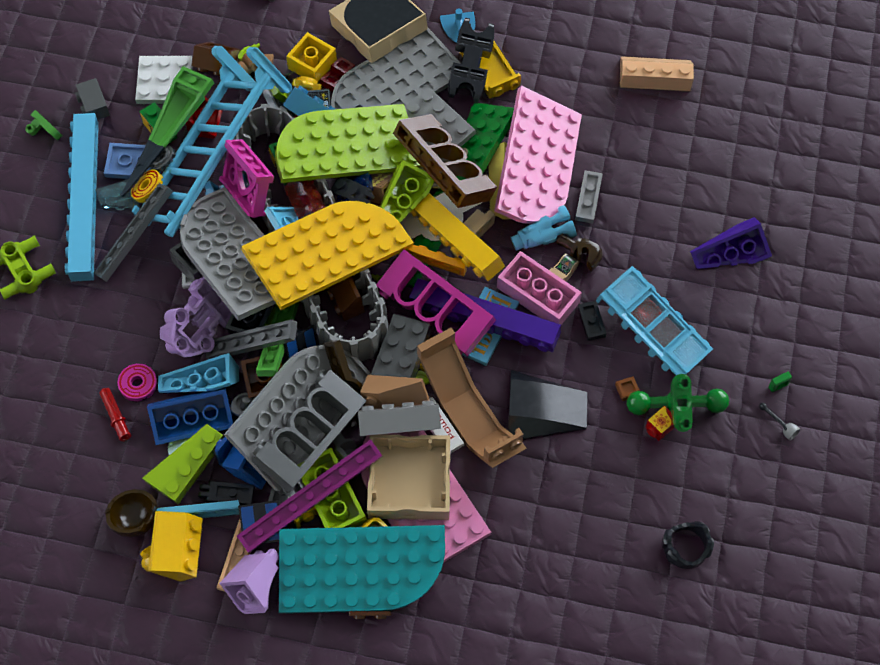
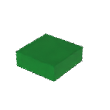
[768,371,792,392]

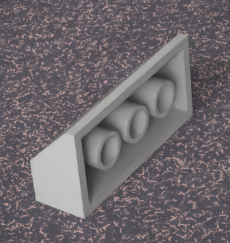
[358,400,441,436]

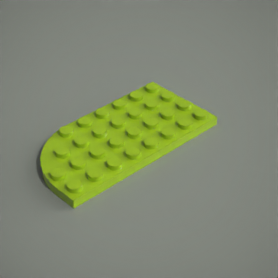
[275,104,422,183]

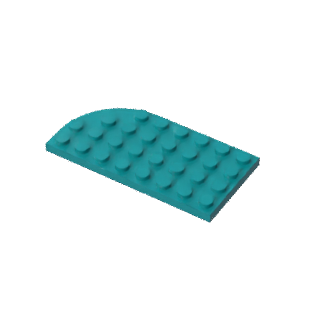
[279,525,445,613]

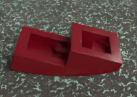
[319,57,355,92]

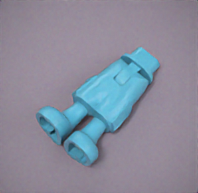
[511,205,577,251]

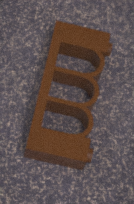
[393,114,497,208]

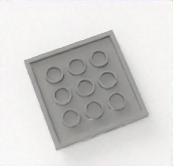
[405,87,476,172]

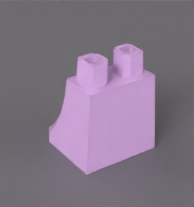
[219,549,279,614]

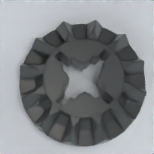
[150,146,176,172]

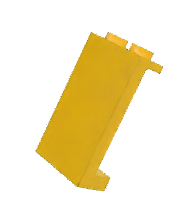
[460,41,521,99]

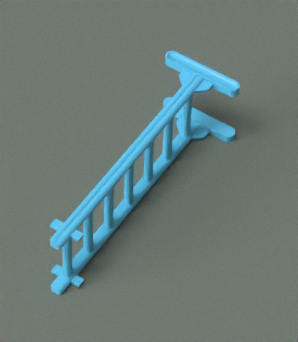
[131,46,292,237]

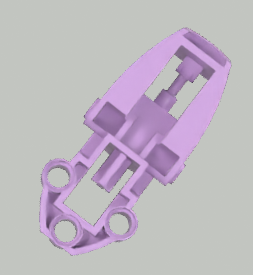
[160,277,232,357]

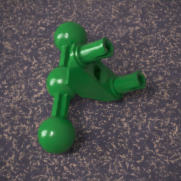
[626,374,730,432]

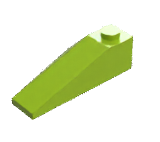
[380,160,434,222]

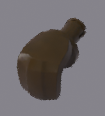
[557,234,603,273]

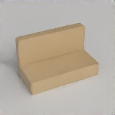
[463,209,495,238]

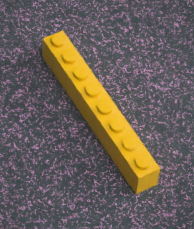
[410,193,505,281]

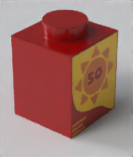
[645,406,675,441]

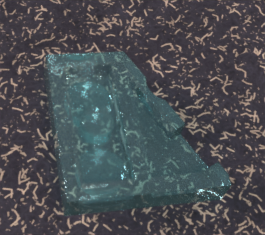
[95,179,141,210]

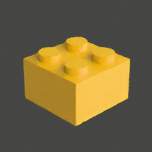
[286,32,337,82]

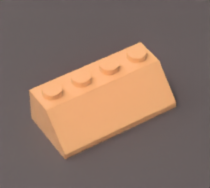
[620,57,694,91]

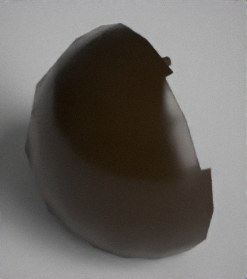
[105,489,157,537]

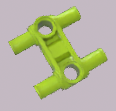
[0,236,56,300]

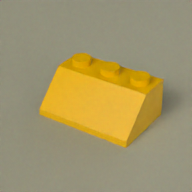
[148,511,203,582]

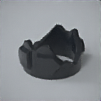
[662,521,714,569]

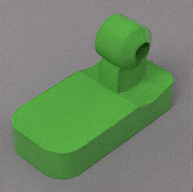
[26,110,63,140]

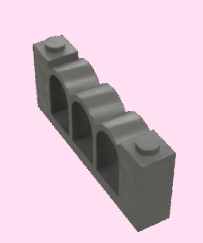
[251,370,367,493]

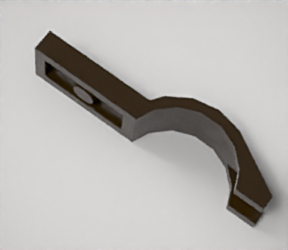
[323,340,365,427]

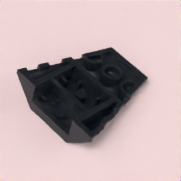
[508,370,588,440]

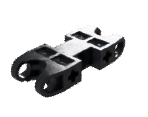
[448,18,494,104]

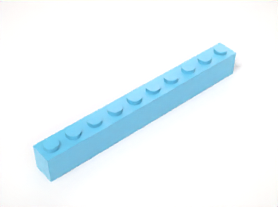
[65,113,99,282]

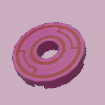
[117,364,157,402]

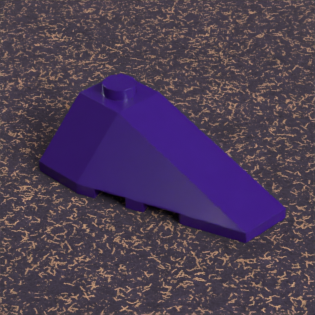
[690,217,772,269]

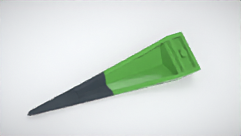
[121,66,214,198]

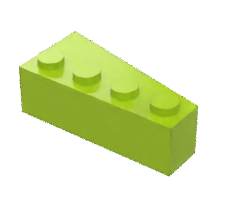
[142,424,224,505]

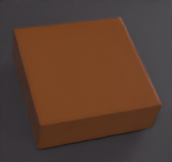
[615,376,640,401]

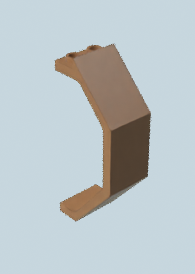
[417,328,527,468]

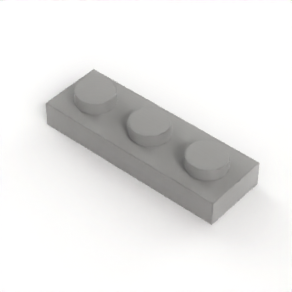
[575,170,603,223]

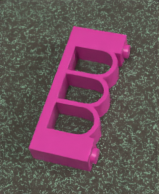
[376,250,496,357]

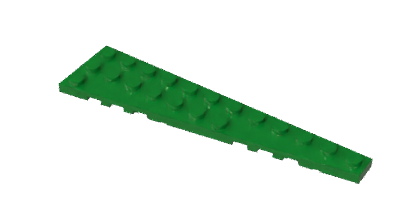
[405,103,514,288]

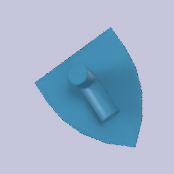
[440,9,475,43]

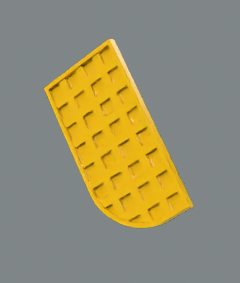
[241,201,414,310]

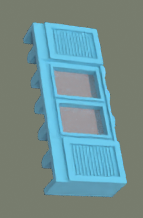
[596,266,713,375]

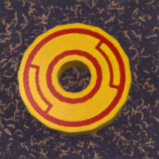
[131,169,163,203]

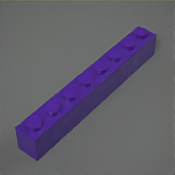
[409,278,561,352]

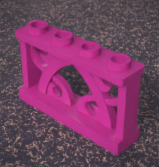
[219,139,274,218]

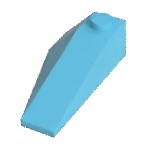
[158,353,239,393]

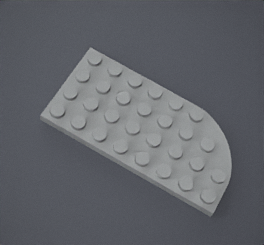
[331,28,461,109]

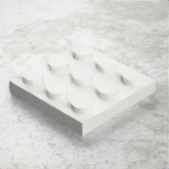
[135,56,193,104]

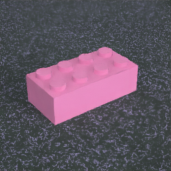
[497,251,582,325]

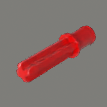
[99,388,131,441]

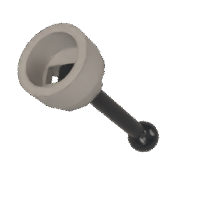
[759,403,801,441]

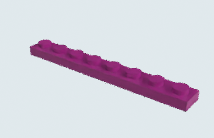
[237,439,383,553]

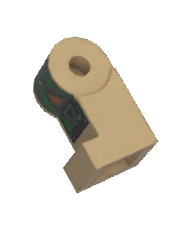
[549,253,579,282]

